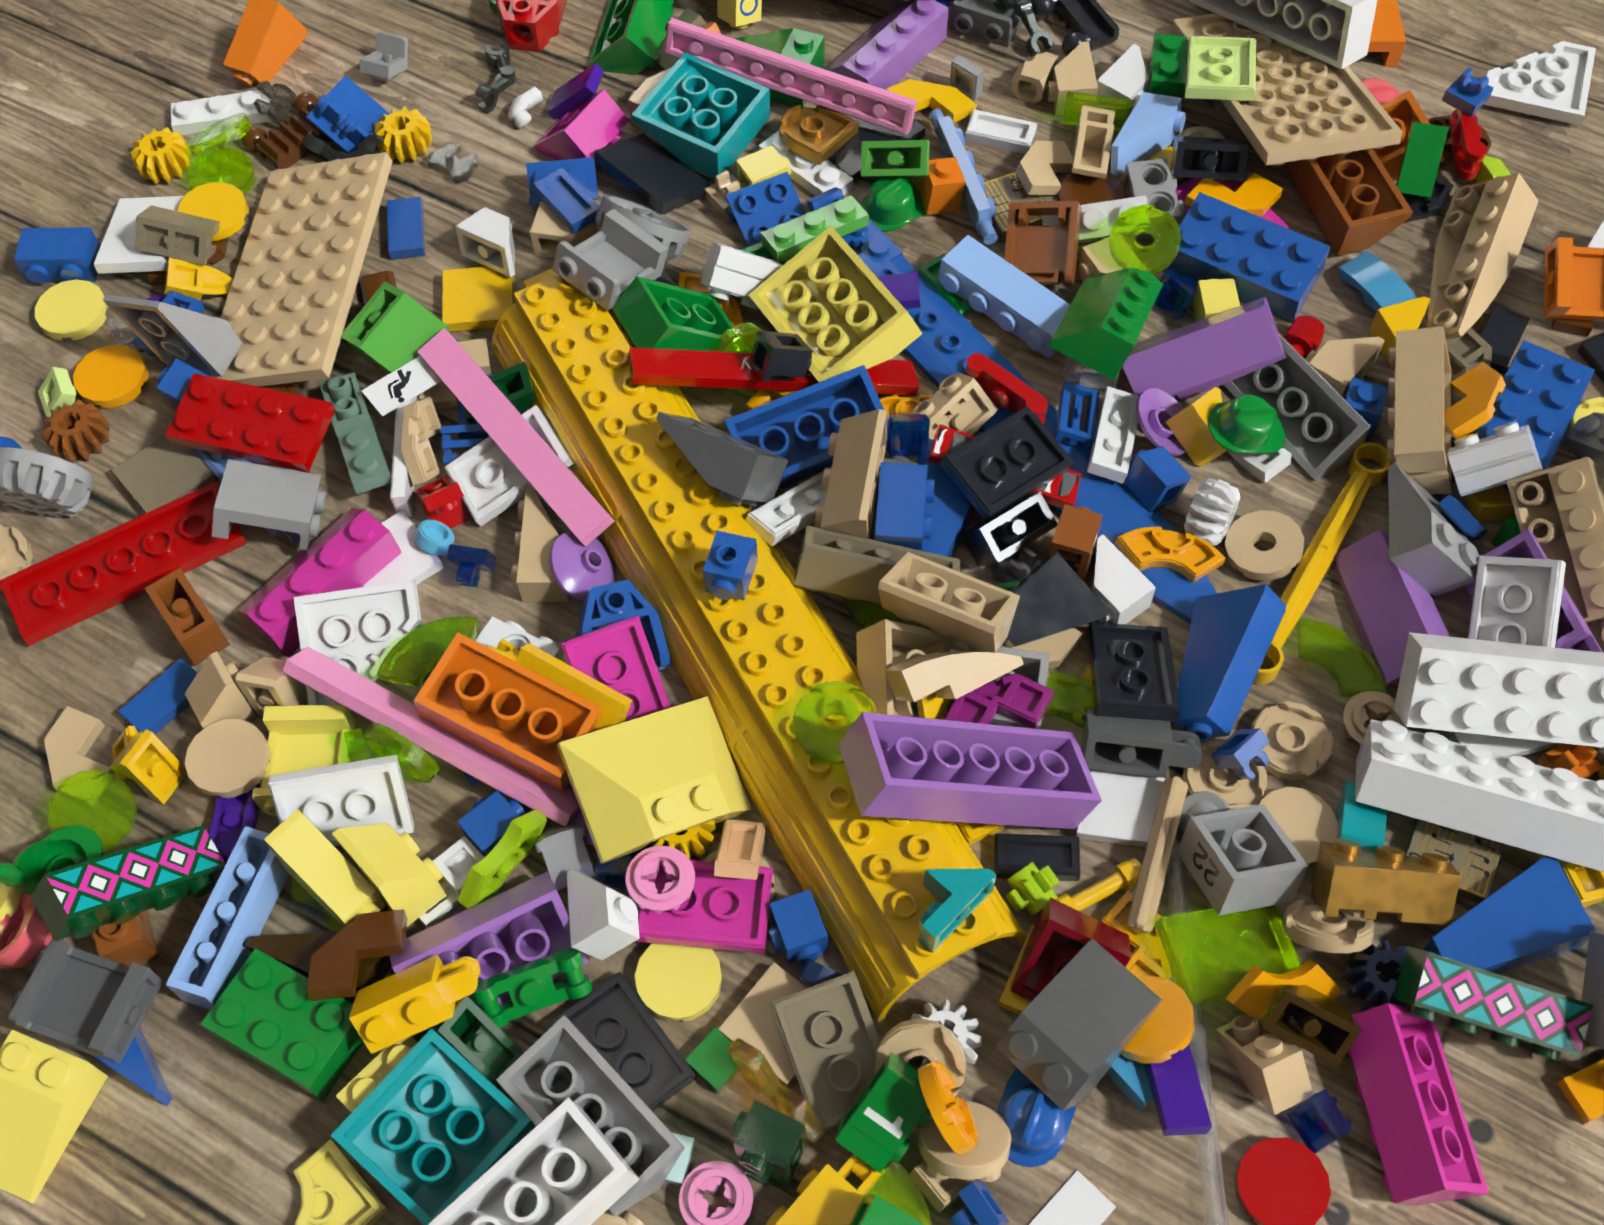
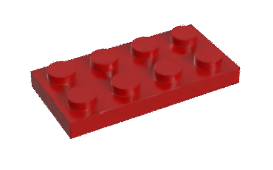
[165,373,335,473]

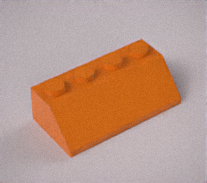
[413,632,603,792]

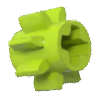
[1004,862,1060,916]

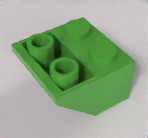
[341,282,450,374]

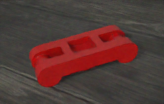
[1449,109,1487,180]
[965,353,1048,425]

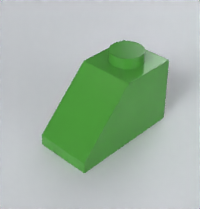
[861,140,930,180]

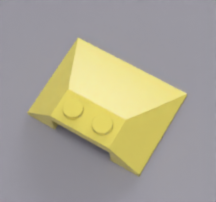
[557,696,753,864]

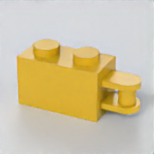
[349,954,481,1054]
[766,1154,885,1225]

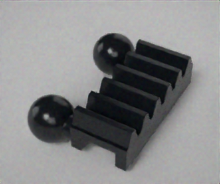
[1030,0,1120,56]

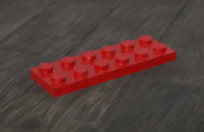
[0,482,248,646]

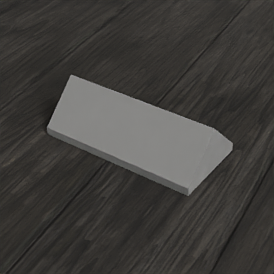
[1223,333,1371,481]
[496,1015,685,1216]

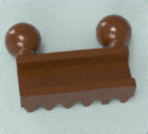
[241,92,331,170]

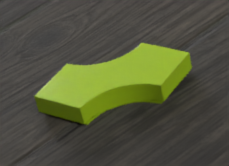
[457,809,547,909]

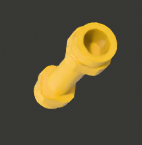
[1056,858,1142,911]

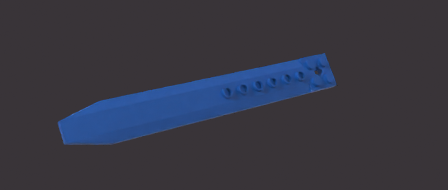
[842,219,1217,625]

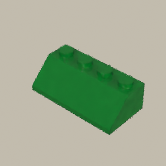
[587,0,674,75]
[1048,267,1163,380]

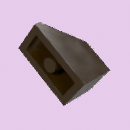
[1259,985,1363,1066]

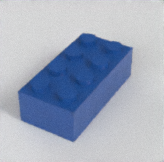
[1165,192,1330,323]
[1475,340,1595,491]
[725,365,894,489]

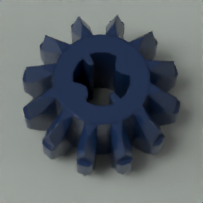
[1343,939,1410,1011]

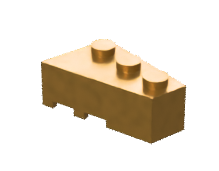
[1311,838,1461,925]

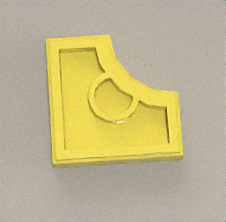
[294,1139,389,1225]

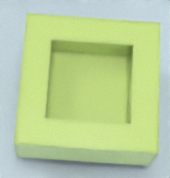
[38,367,76,418]

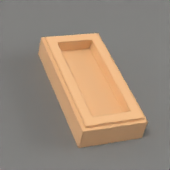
[714,819,766,880]

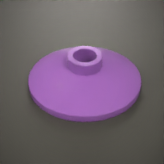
[1136,388,1186,456]
[549,531,616,602]

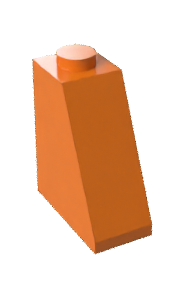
[223,0,308,87]

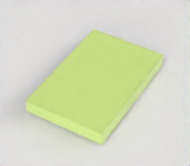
[1185,36,1256,101]

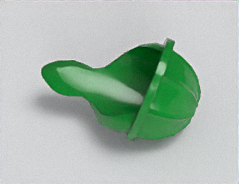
[0,825,104,896]

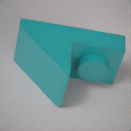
[919,869,996,953]

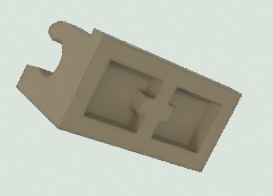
[135,205,220,265]

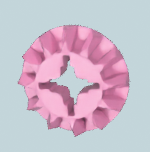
[626,846,695,914]
[679,1161,753,1225]

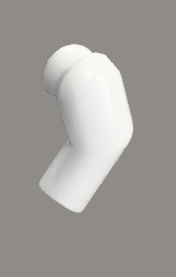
[508,86,543,128]

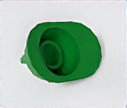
[861,177,926,232]
[1208,394,1285,454]

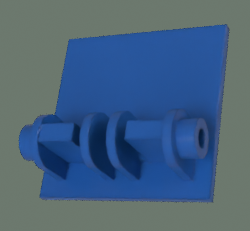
[306,75,390,154]
[725,172,806,247]

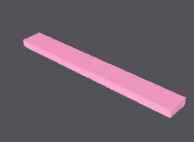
[665,18,917,135]
[417,328,614,547]
[282,647,580,827]

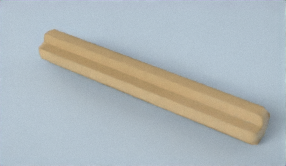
[1127,776,1188,934]

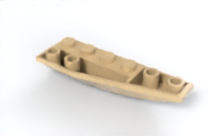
[1427,172,1539,340]
[1507,457,1604,653]

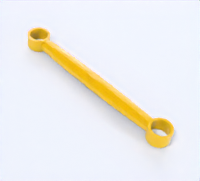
[1253,442,1392,684]

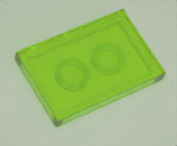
[1155,905,1301,1005]

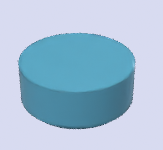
[414,520,455,555]

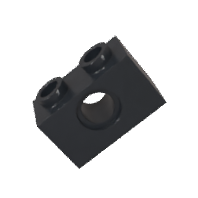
[1170,136,1248,181]
[960,492,1058,567]

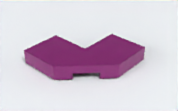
[942,673,1054,729]

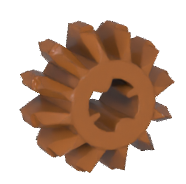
[42,399,110,463]

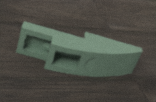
[319,372,391,494]

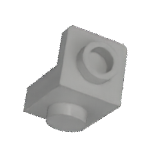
[360,31,408,81]

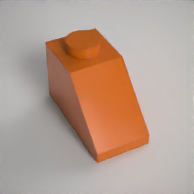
[913,157,966,215]

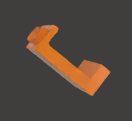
[1368,0,1406,67]
[1544,237,1604,322]

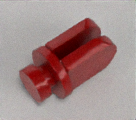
[1283,316,1324,359]

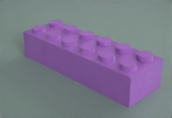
[838,712,1102,829]

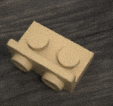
[906,373,998,440]

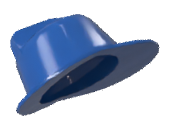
[996,1068,1076,1167]

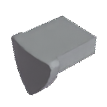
[534,823,596,890]

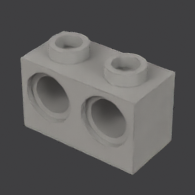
[1122,158,1184,240]

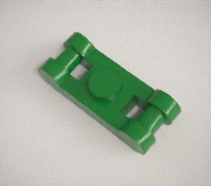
[471,948,593,1028]

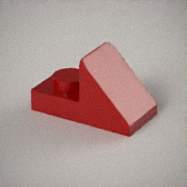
[413,475,470,529]

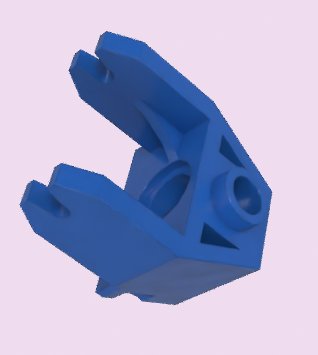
[575,579,670,671]

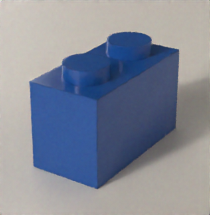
[14,227,101,283]
[875,462,935,551]

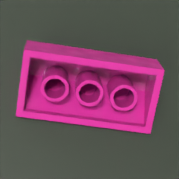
[237,508,402,657]
[1347,1003,1489,1205]

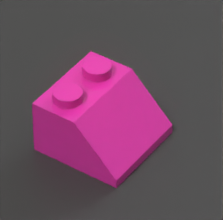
[533,89,630,164]

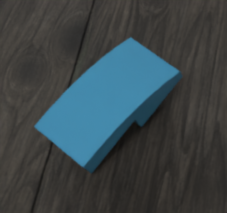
[1338,251,1416,312]

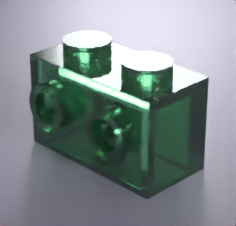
[731,1100,807,1188]

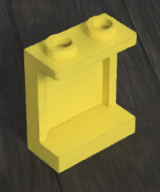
[252,705,355,816]

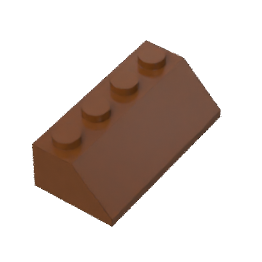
[1283,149,1413,256]

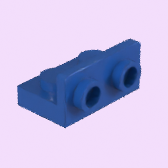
[526,157,599,207]

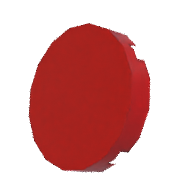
[1234,1138,1331,1225]

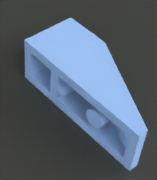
[1110,92,1186,176]

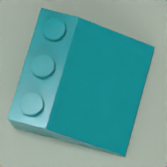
[631,52,770,180]
[330,1028,535,1225]

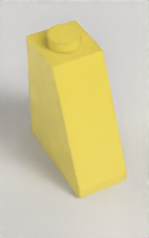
[264,809,386,927]

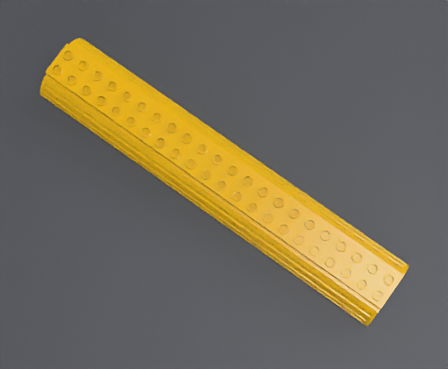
[492,275,1027,1022]

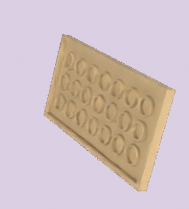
[1172,13,1402,165]
[209,152,393,387]

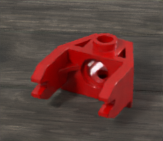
[496,0,567,52]

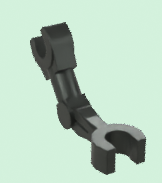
[994,0,1054,57]
[475,40,516,113]
[302,133,388,161]

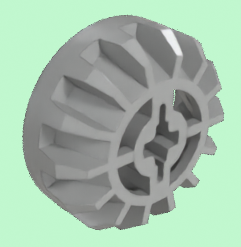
[595,195,692,262]
[0,447,94,518]

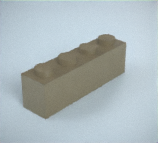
[794,525,960,605]

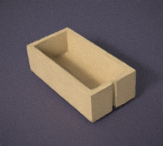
[1387,326,1452,495]

